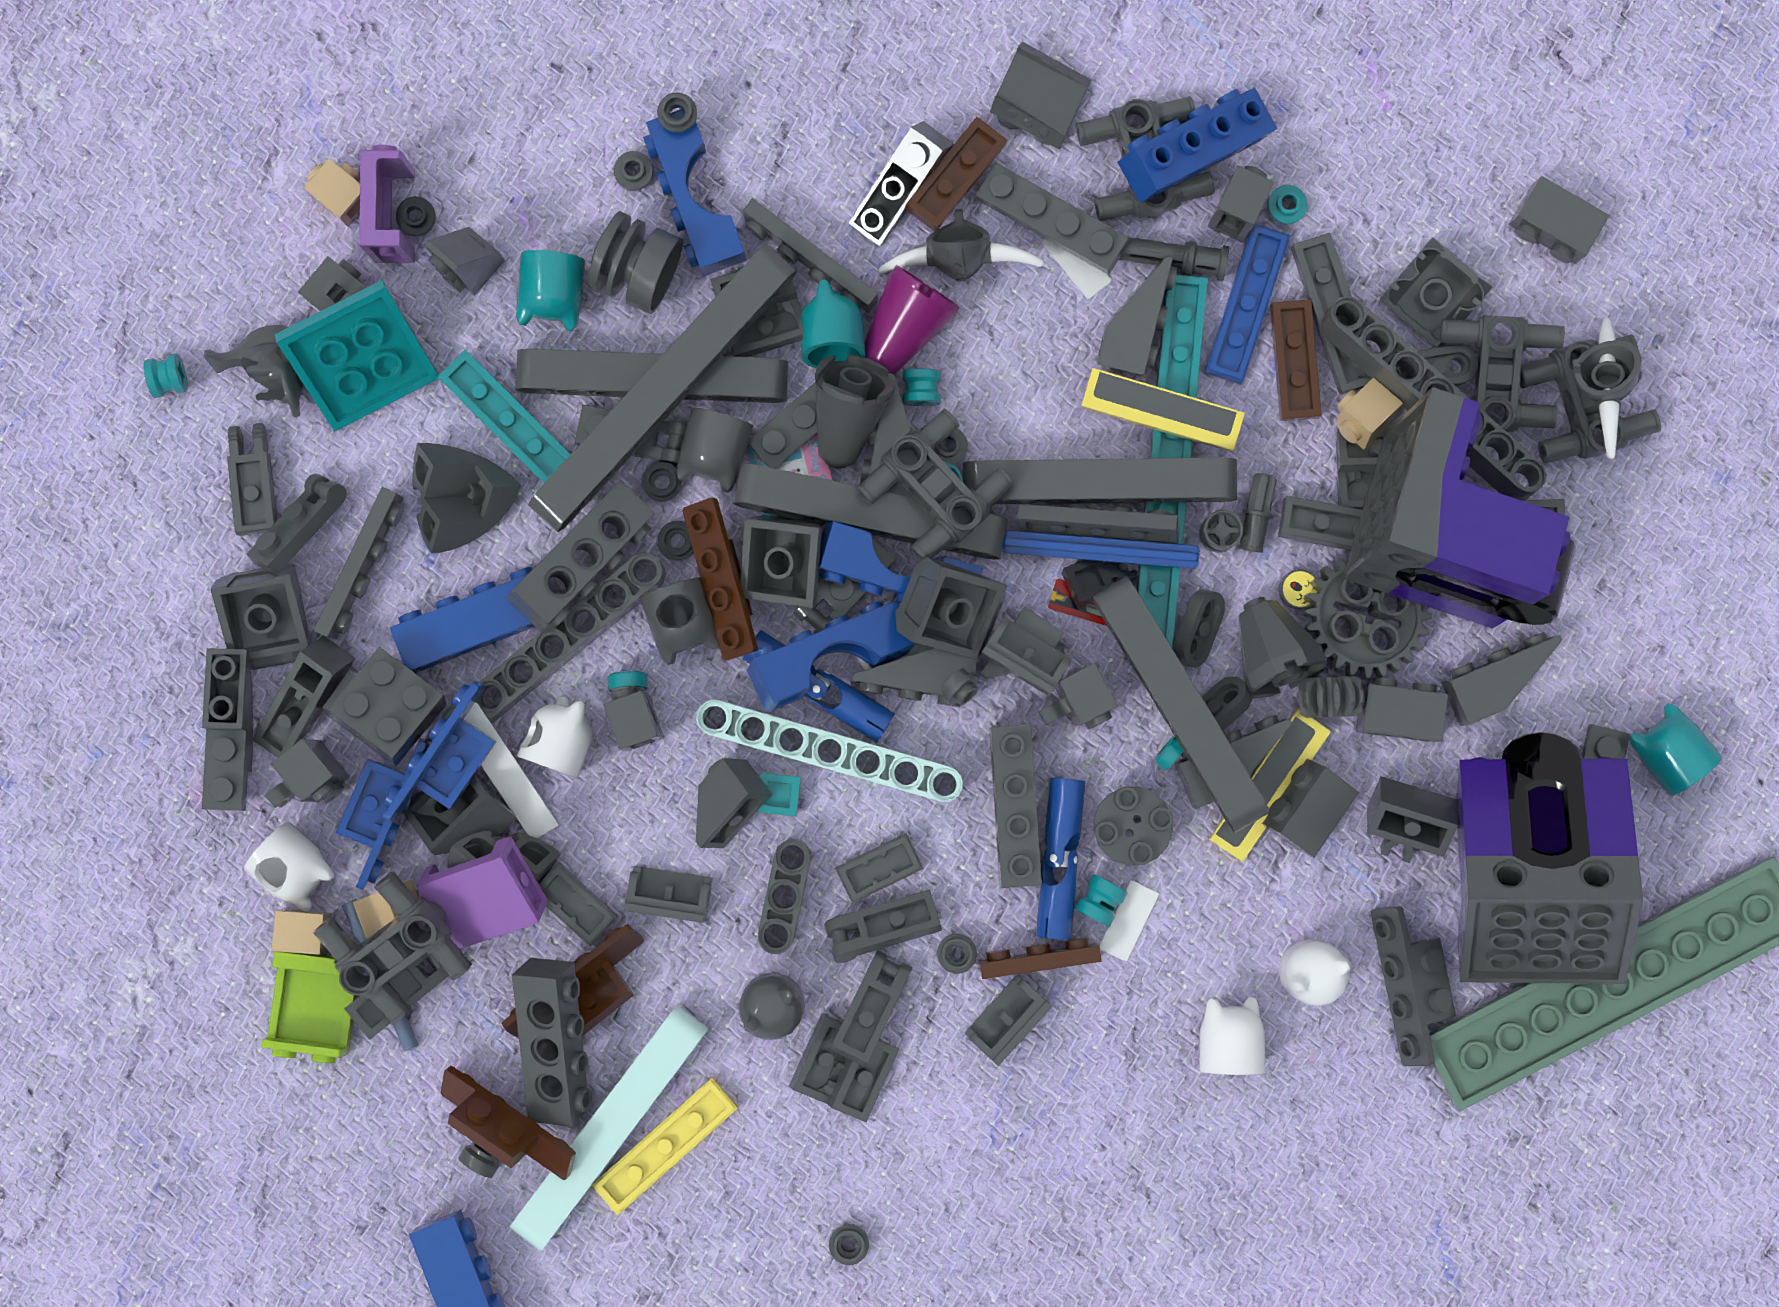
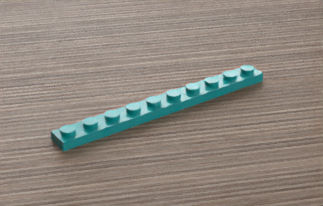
[1130,275,1208,665]

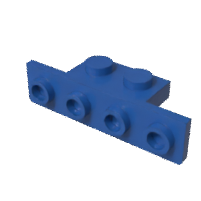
[383,681,497,821]
[335,737,428,890]

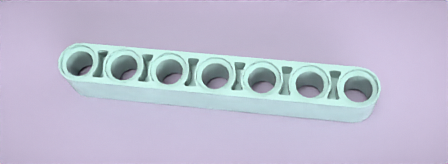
[696,700,963,802]
[509,1005,709,1251]

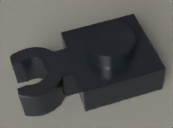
[1061,560,1138,608]

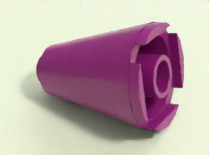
[864,265,960,375]

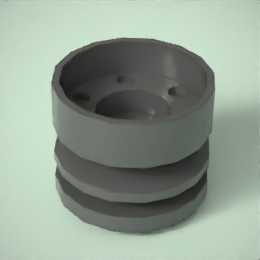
[587,211,683,314]

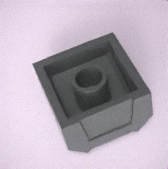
[895,557,1007,659]
[210,564,310,670]

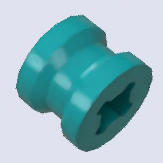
[143,353,188,398]
[903,369,941,406]

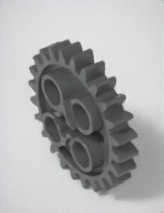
[1301,554,1432,680]

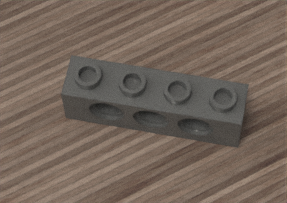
[506,480,655,631]
[989,725,1042,888]
[512,957,592,1127]

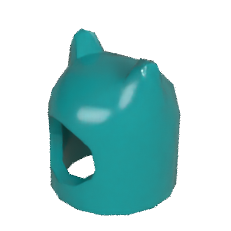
[516,250,585,331]
[800,279,865,369]
[1629,703,1723,796]

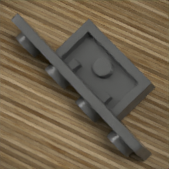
[1371,906,1456,1066]

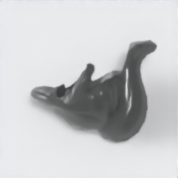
[204,324,304,418]

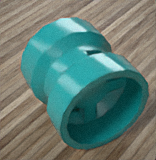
[1075,874,1128,928]

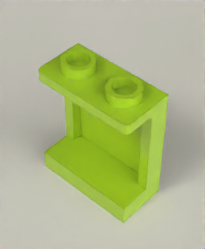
[261,951,361,1063]

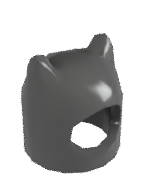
[676,407,753,493]
[640,577,719,666]
[738,972,805,1041]

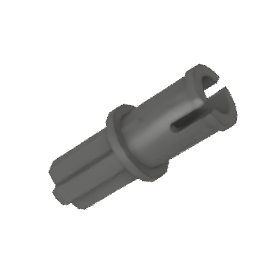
[1238,473,1277,553]

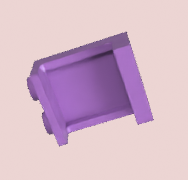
[359,145,415,263]
[416,836,548,949]

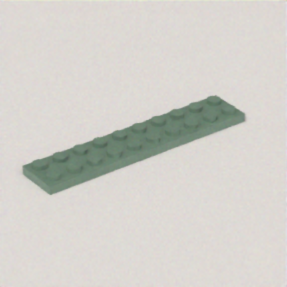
[1429,856,1779,1112]

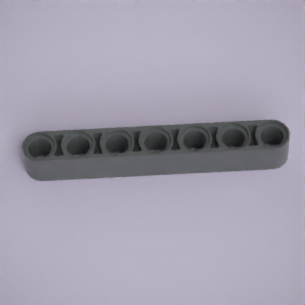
[1321,296,1547,501]
[515,349,788,403]
[963,457,1237,504]
[733,463,1008,560]
[441,553,666,724]
[1091,576,1270,833]

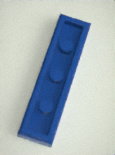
[1204,224,1291,385]

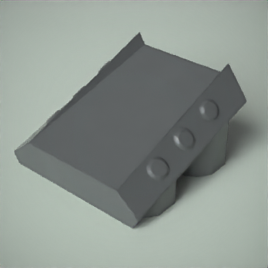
[990,41,1091,150]
[1380,237,1493,348]

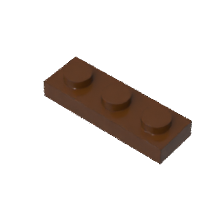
[905,117,1008,233]
[1270,299,1322,421]
[979,938,1102,979]

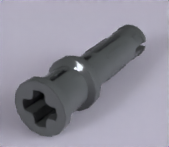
[1119,237,1229,281]

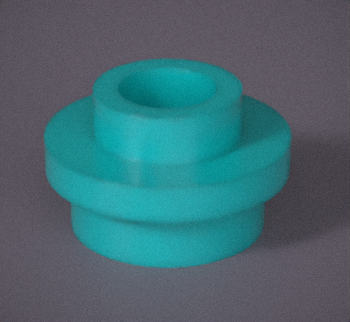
[1268,185,1308,225]

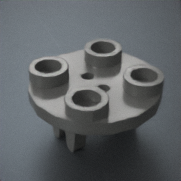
[1093,786,1173,866]

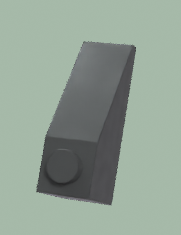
[252,635,356,758]

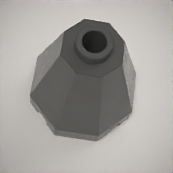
[1238,597,1328,699]

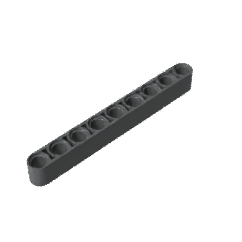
[528,244,798,532]

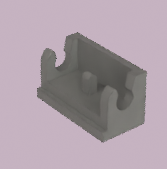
[980,617,1072,696]
[624,866,713,923]
[964,974,1052,1066]

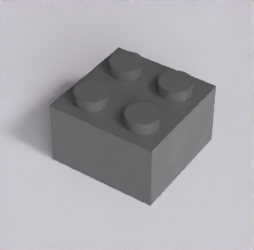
[327,647,446,767]

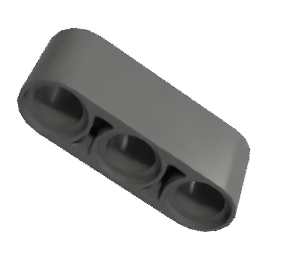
[758,839,811,954]

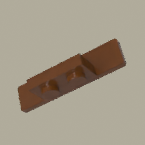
[682,497,758,661]
[501,924,644,1039]
[441,1065,576,1180]

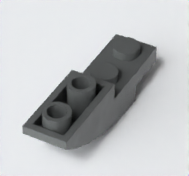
[202,648,253,811]

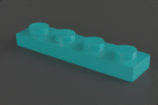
[437,349,571,483]

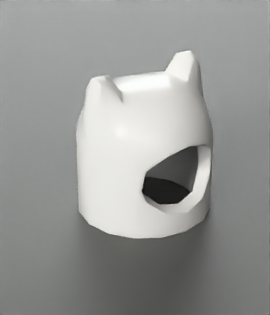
[517,696,592,778]
[244,822,334,912]
[1279,939,1351,1006]
[1200,997,1265,1075]

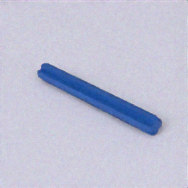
[1003,530,1200,569]

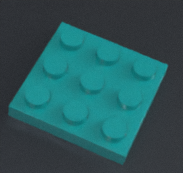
[274,280,439,432]

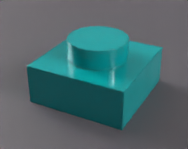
[757,773,801,817]

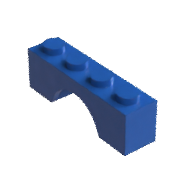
[643,109,747,277]
[819,521,983,603]
[747,601,916,713]

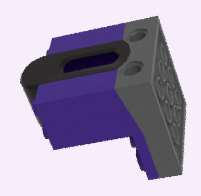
[1343,387,1576,629]
[1456,732,1643,984]

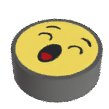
[1279,569,1317,610]

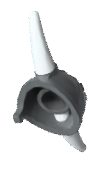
[879,209,1044,282]
[1573,318,1642,459]

